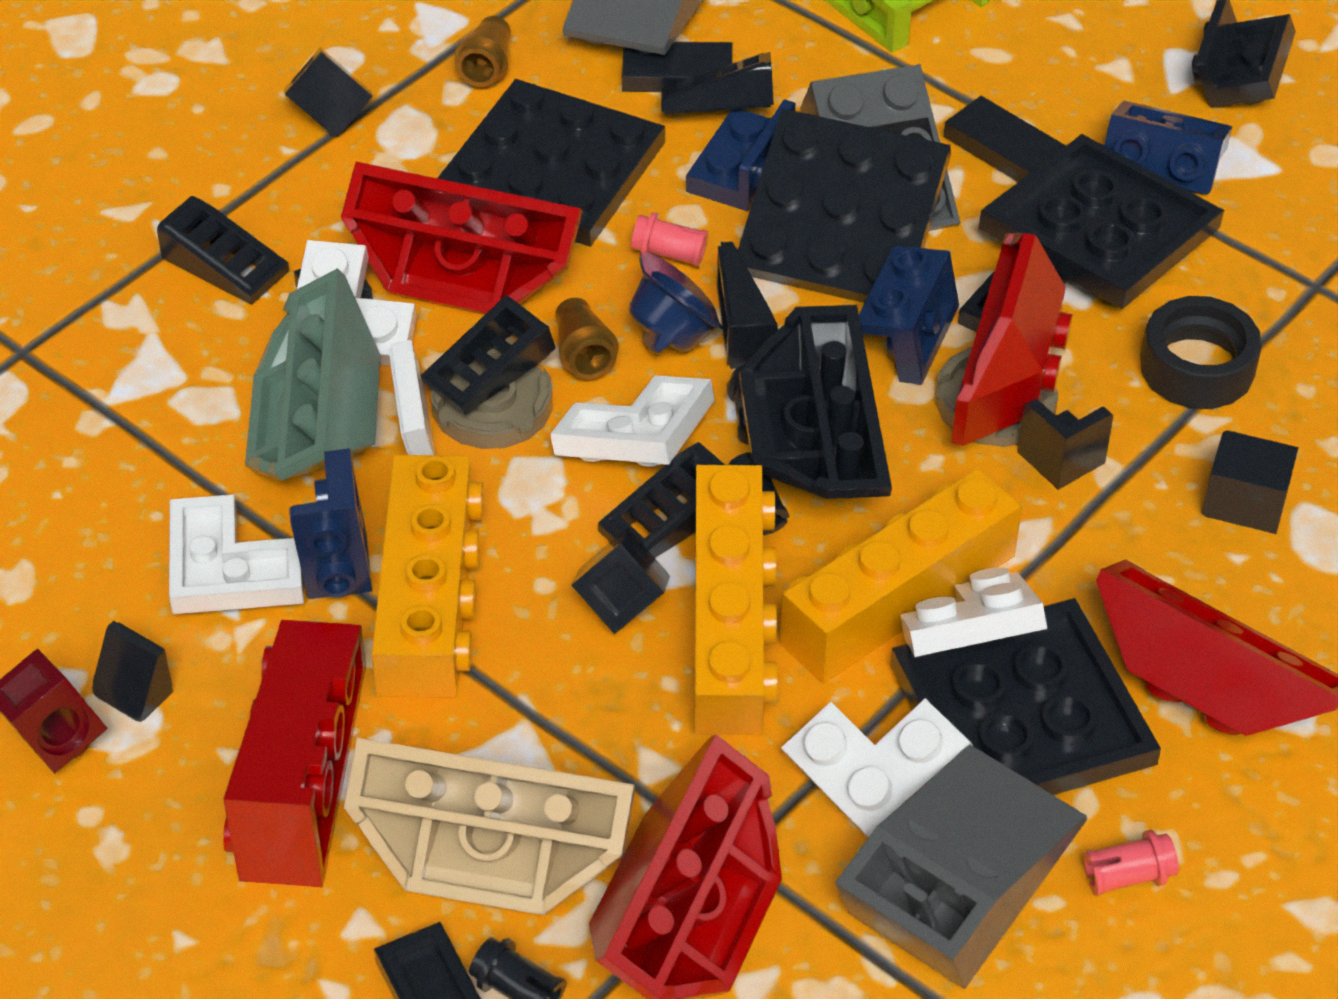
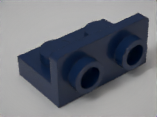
[686,99,796,212]
[1104,100,1233,194]
[859,246,959,385]
[289,448,372,599]

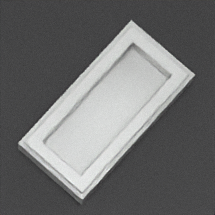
[389,339,436,455]

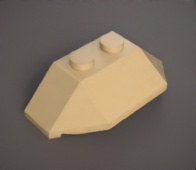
[344,737,636,915]

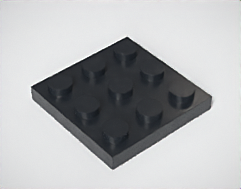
[438,78,665,247]
[737,108,951,303]
[978,134,1224,309]
[890,598,1161,795]

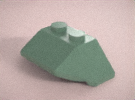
[245,268,380,481]

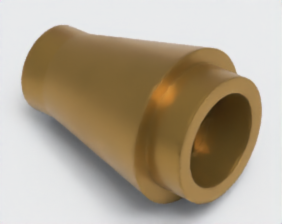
[454,16,511,87]
[555,297,619,380]

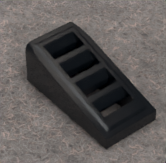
[661,52,774,114]
[157,196,289,305]
[716,241,778,369]
[420,295,556,415]
[598,442,725,558]

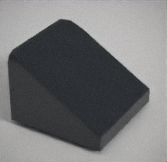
[92,621,173,722]

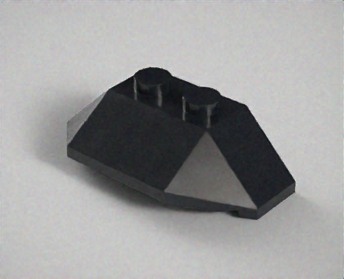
[739,305,892,499]

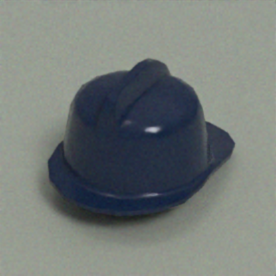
[629,253,724,354]

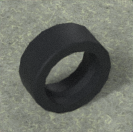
[1140,296,1262,409]

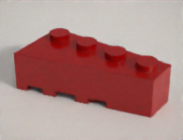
[223,619,366,888]

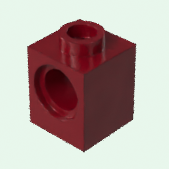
[0,648,108,774]

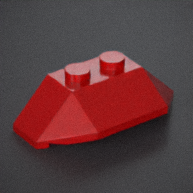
[340,161,583,315]
[951,233,1073,446]
[1096,559,1338,736]
[589,734,782,999]

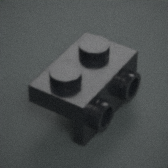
[1192,0,1296,108]

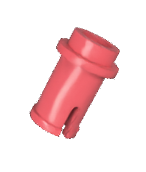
[631,212,708,267]
[1083,830,1179,896]

